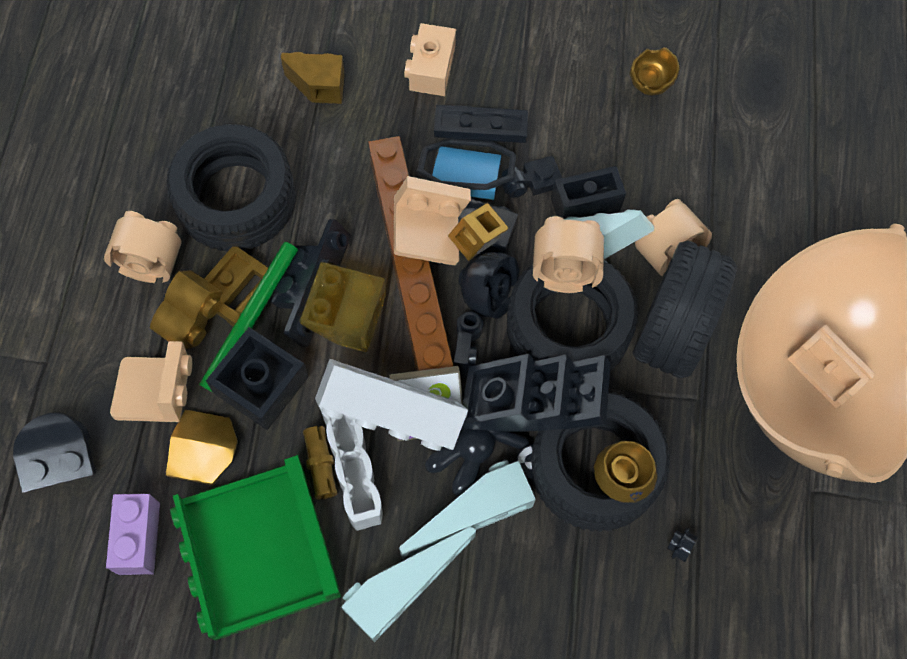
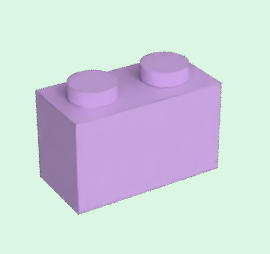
[106,494,160,575]

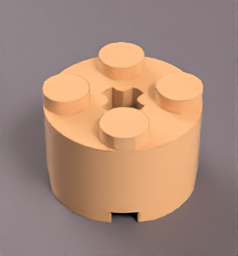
[635,199,712,276]
[104,211,181,283]
[533,216,604,293]

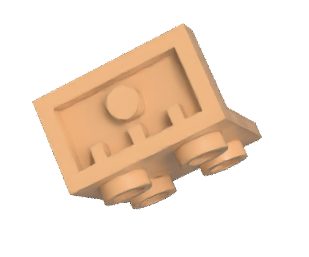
[394,176,471,265]

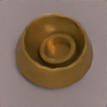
[594,441,657,502]

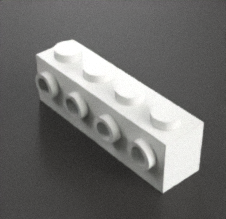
[315,359,468,451]

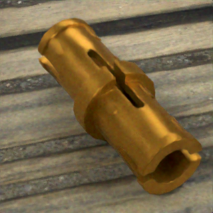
[303,426,337,499]

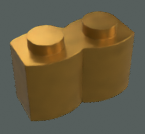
[150,270,222,349]

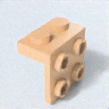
[110,341,192,422]

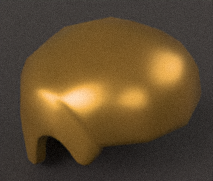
[630,47,680,95]

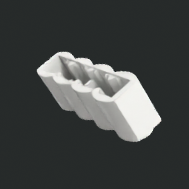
[320,407,383,531]

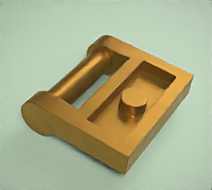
[205,247,268,326]

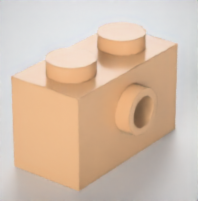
[404,23,456,96]

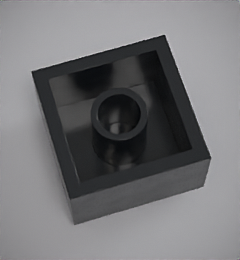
[206,327,308,430]

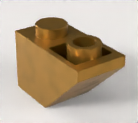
[281,52,345,104]

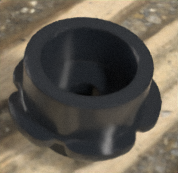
[667,528,698,562]

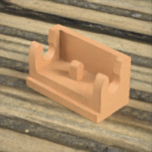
[788,325,876,409]

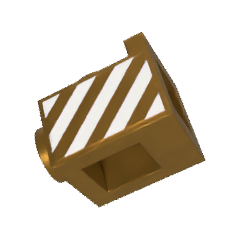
[448,203,509,261]

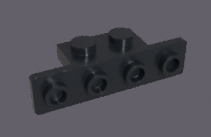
[271,219,351,347]

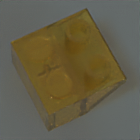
[300,262,386,352]

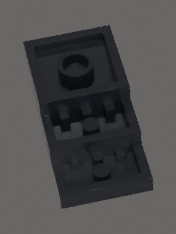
[462,354,611,431]

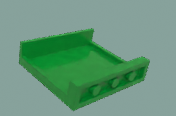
[170,455,342,640]

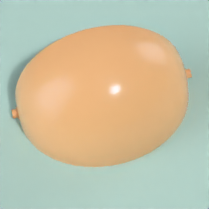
[737,224,907,483]

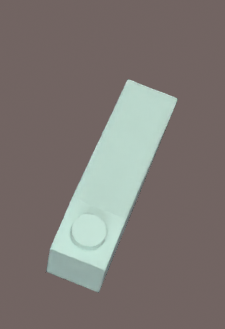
[399,460,536,560]
[341,526,476,642]

